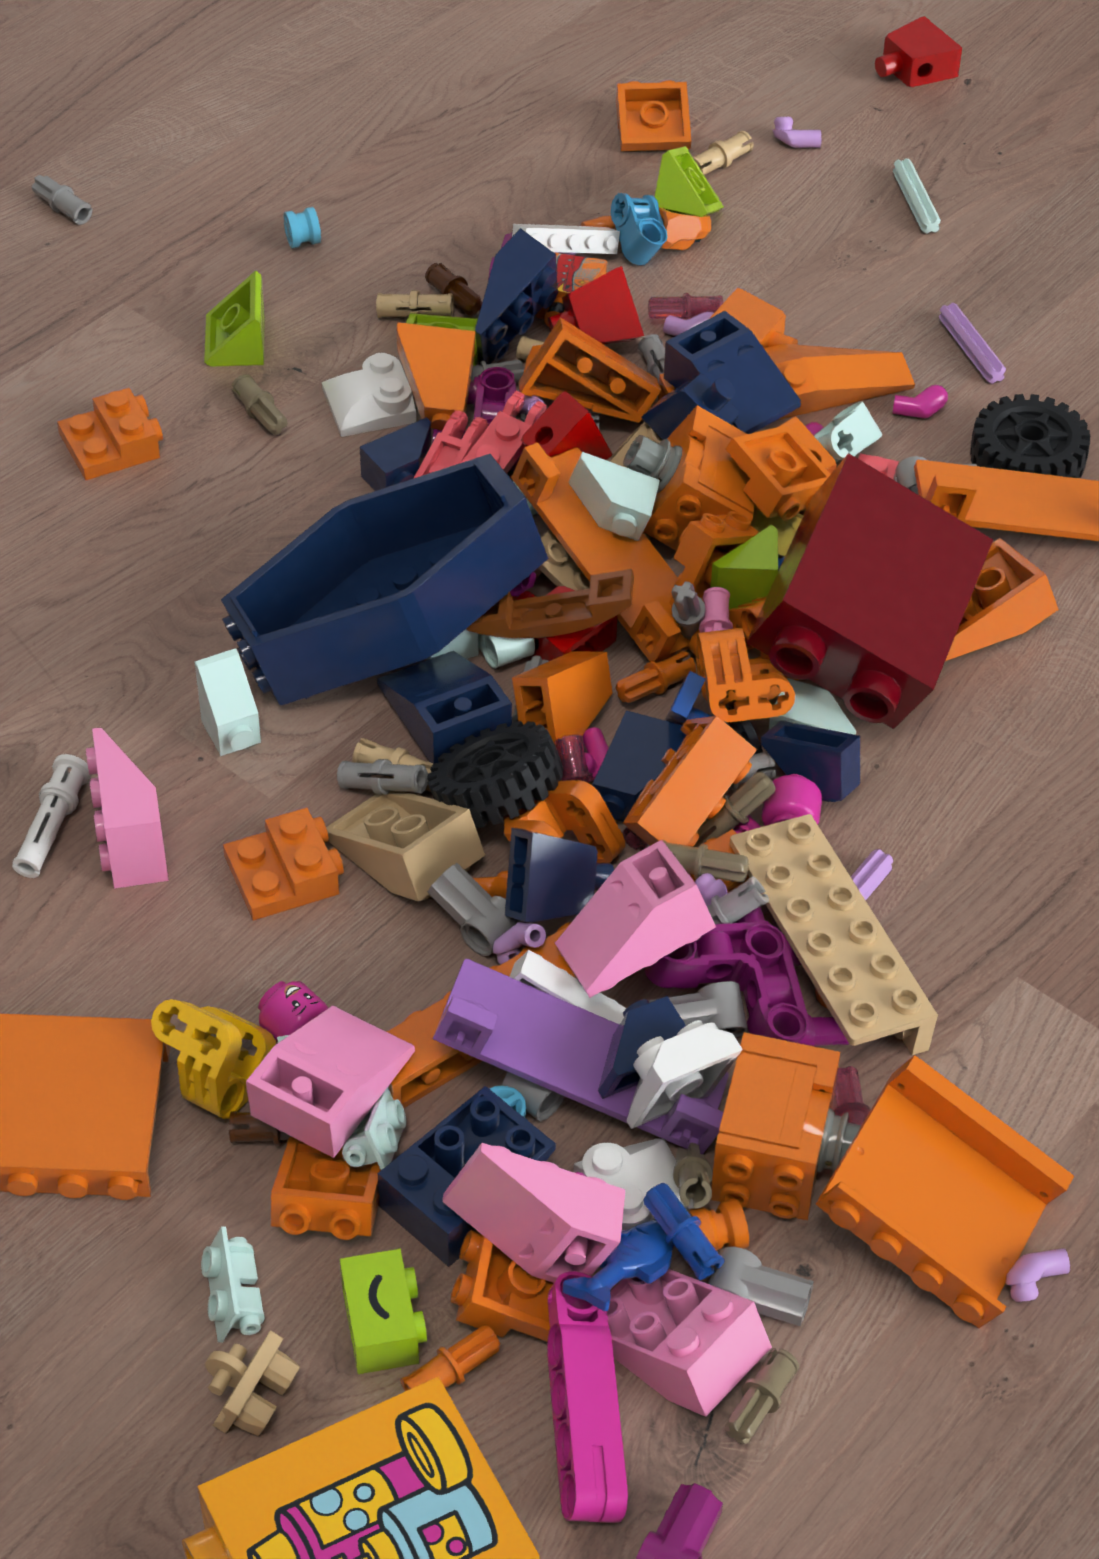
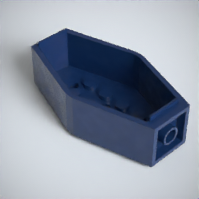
[221,454,549,706]

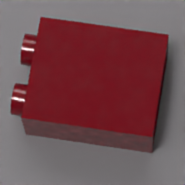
[746,453,993,729]

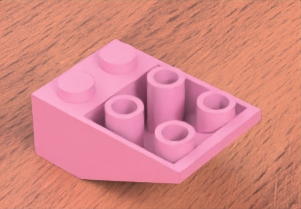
[86,728,169,889]
[555,840,716,998]
[246,1006,415,1158]
[442,1143,625,1283]
[607,1269,772,1417]

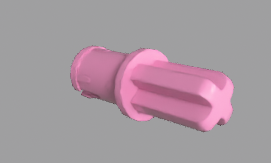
[699,587,733,633]

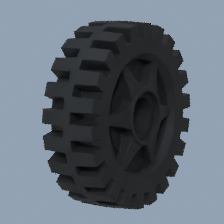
[970,394,1091,478]
[427,721,564,828]

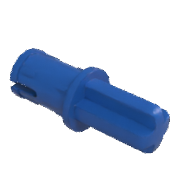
[643,1183,725,1280]

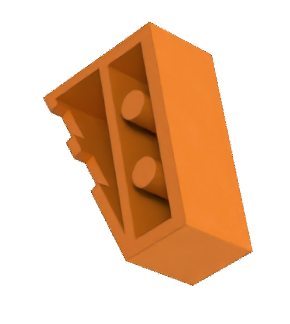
[518,317,661,423]
[623,716,757,847]

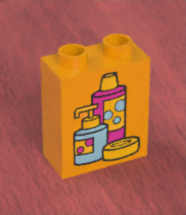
[182,1376,540,1559]

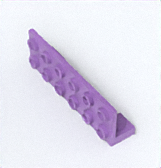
[432,959,729,1154]

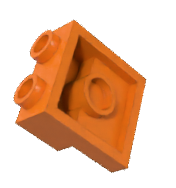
[616,80,692,151]
[57,388,163,481]
[725,425,831,521]
[669,511,759,606]
[223,807,344,921]
[271,1137,381,1240]
[450,1230,554,1342]

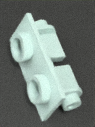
[342,1087,406,1170]
[201,1226,265,1343]

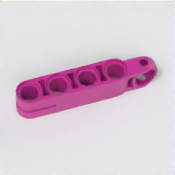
[547,1271,628,1523]

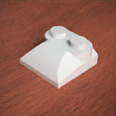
[322,353,416,437]
[627,1020,743,1129]
[574,1138,693,1231]

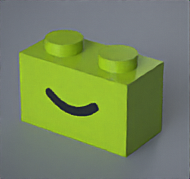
[340,1248,427,1375]

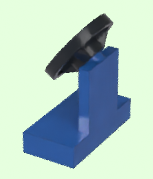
[665,671,763,754]

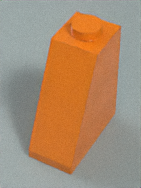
[397,322,475,430]
[512,651,613,762]

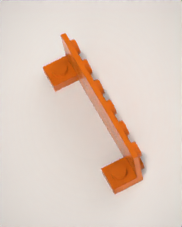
[511,442,690,663]
[914,459,1099,541]

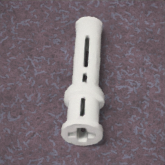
[12,754,91,878]

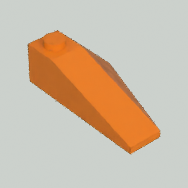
[764,344,915,420]
[945,538,1059,661]

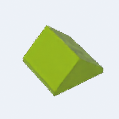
[654,146,724,217]
[204,271,265,367]
[711,525,778,609]

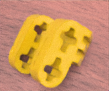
[151,999,276,1119]

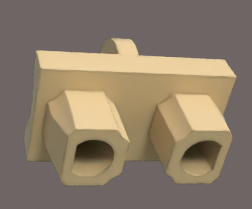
[205,1330,300,1436]

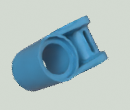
[611,193,668,266]

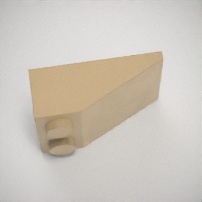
[326,791,485,901]

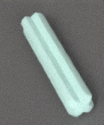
[893,158,941,234]

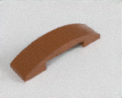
[466,569,634,638]

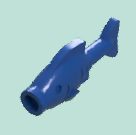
[562,1219,674,1311]

